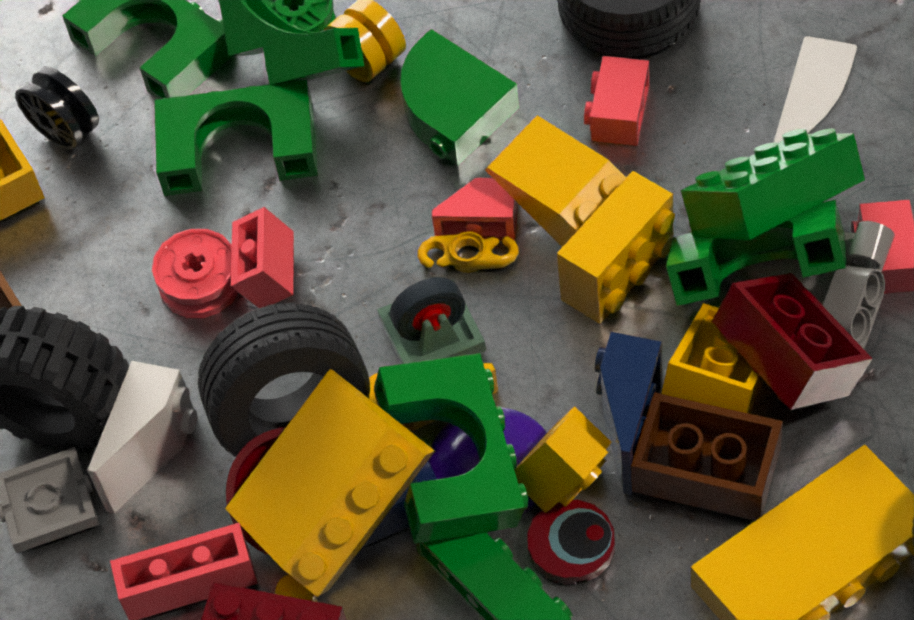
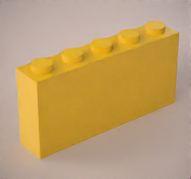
[691,444,914,620]

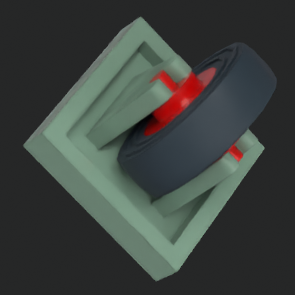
[377,277,486,364]

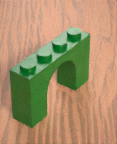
[62,0,232,99]
[154,80,318,196]
[666,199,846,306]
[374,353,528,544]

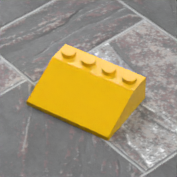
[225,369,435,597]

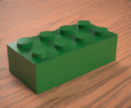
[681,128,865,240]

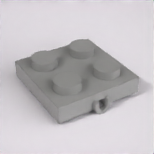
[0,447,99,553]

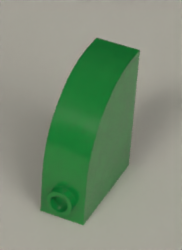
[400,29,520,166]

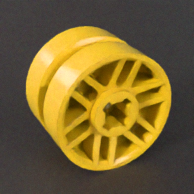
[323,0,406,82]

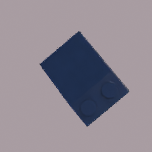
[595,332,663,496]

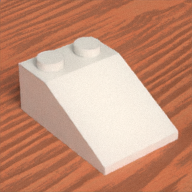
[87,361,198,513]

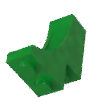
[218,0,364,85]

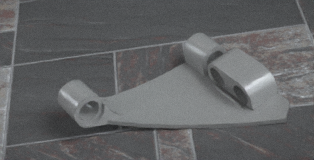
[688,221,895,349]

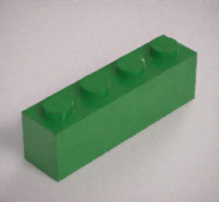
[416,532,573,620]

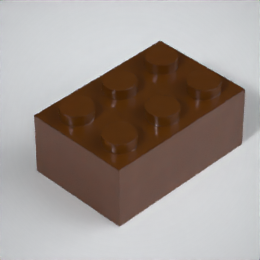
[631,392,783,521]

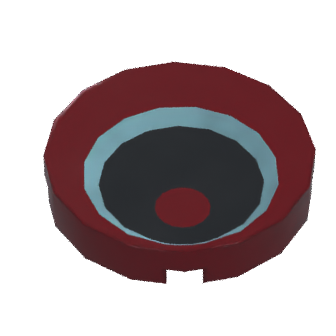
[527,499,615,585]

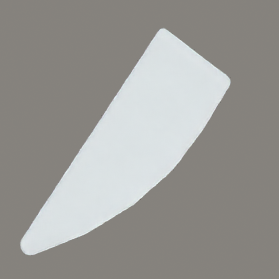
[773,36,857,143]

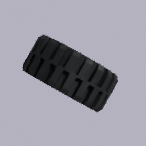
[0,306,129,450]

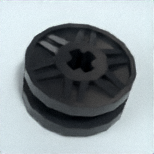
[15,66,99,150]

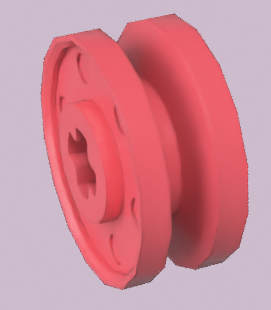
[152,229,239,318]

